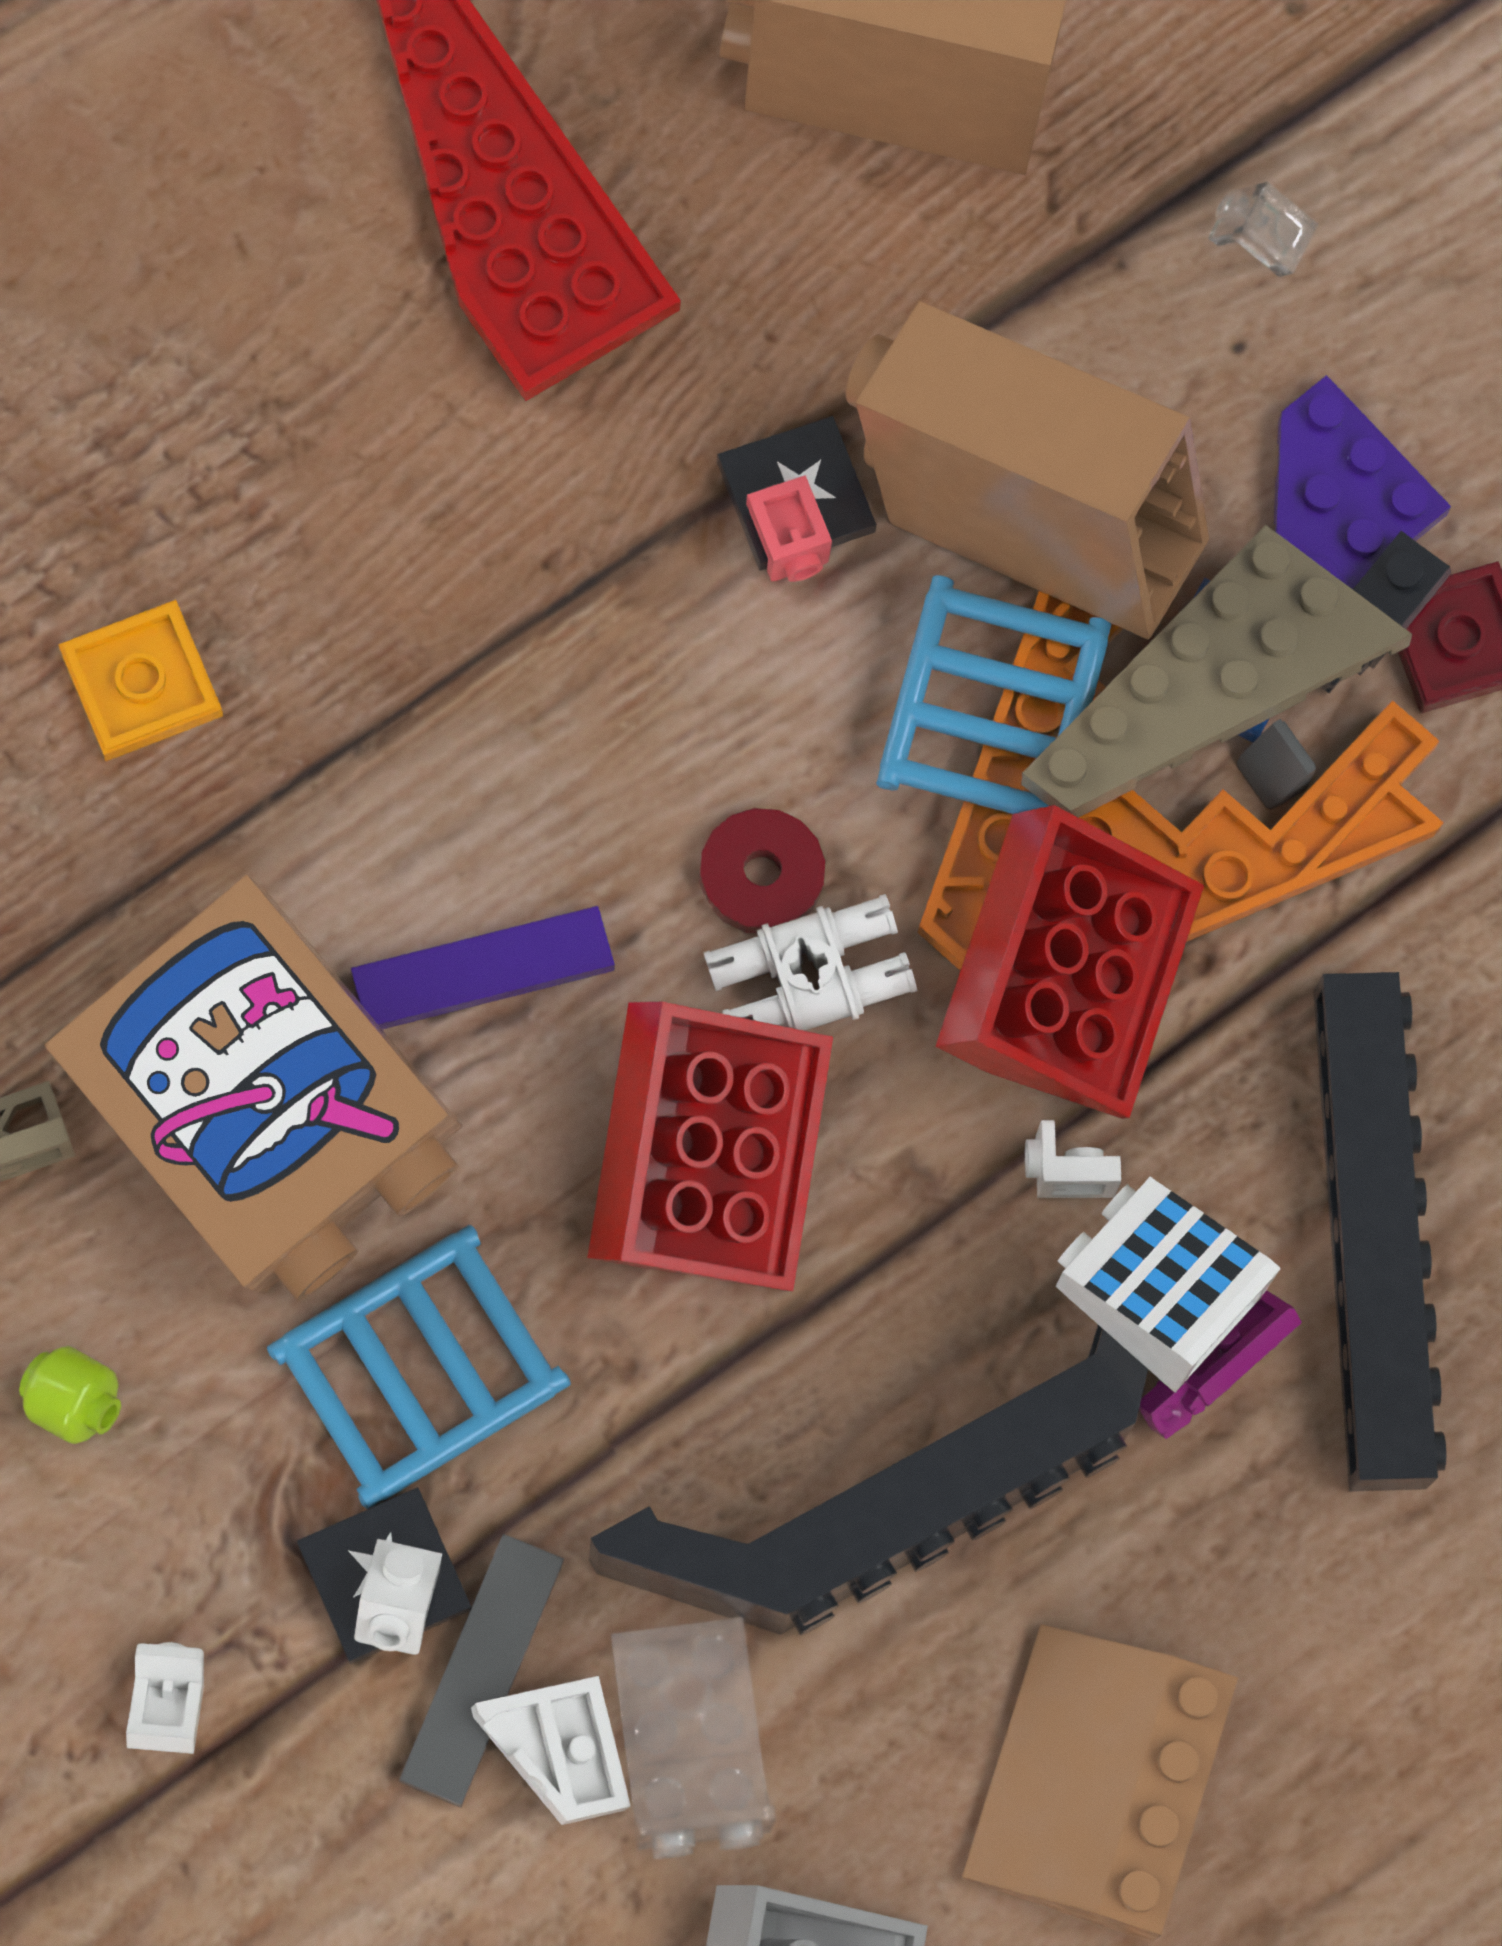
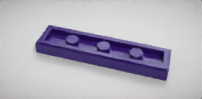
[351,906,615,1030]

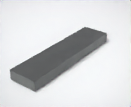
[399,1534,564,1808]

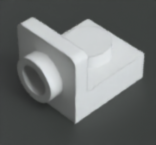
[1025,1120,1121,1198]

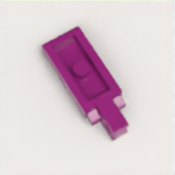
[1139,1290,1302,1439]

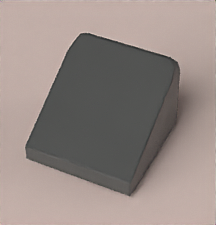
[1236,719,1316,810]

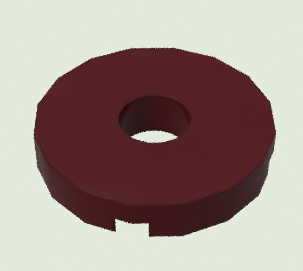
[699,808,825,934]

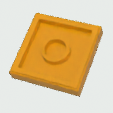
[58,600,223,762]

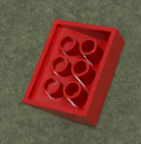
[935,805,1204,1119]
[587,1001,833,1292]

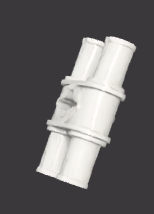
[703,894,918,1031]

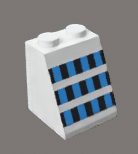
[1055,1177,1281,1392]

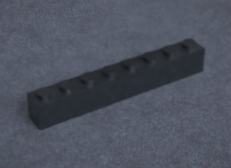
[1313,972,1447,1492]

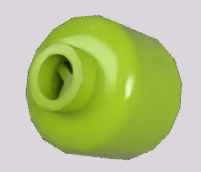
[19,1346,121,1444]

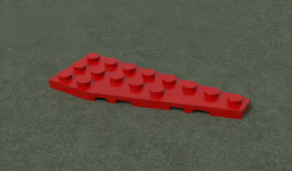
[376,0,681,402]

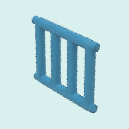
[876,575,1112,814]
[267,1224,571,1509]

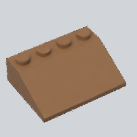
[961,1624,1238,1942]

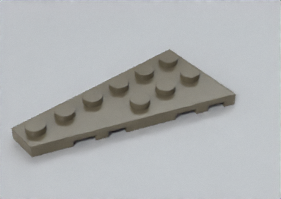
[1021,525,1412,818]

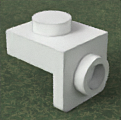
[354,1539,442,1655]
[126,1642,204,1754]

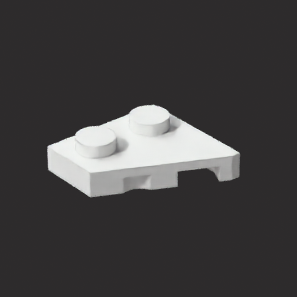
[471,1676,631,1825]

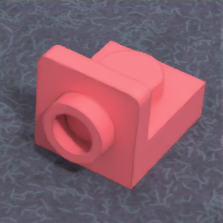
[746,475,832,582]

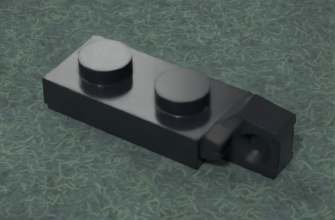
[1321,531,1451,694]

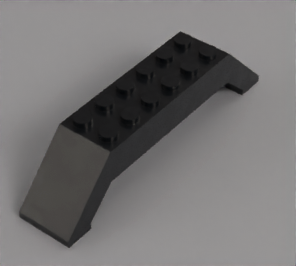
[589,1325,1148,1635]

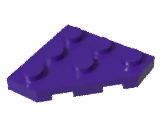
[1274,375,1451,590]

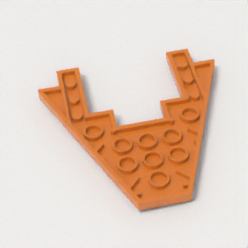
[917,591,1444,971]

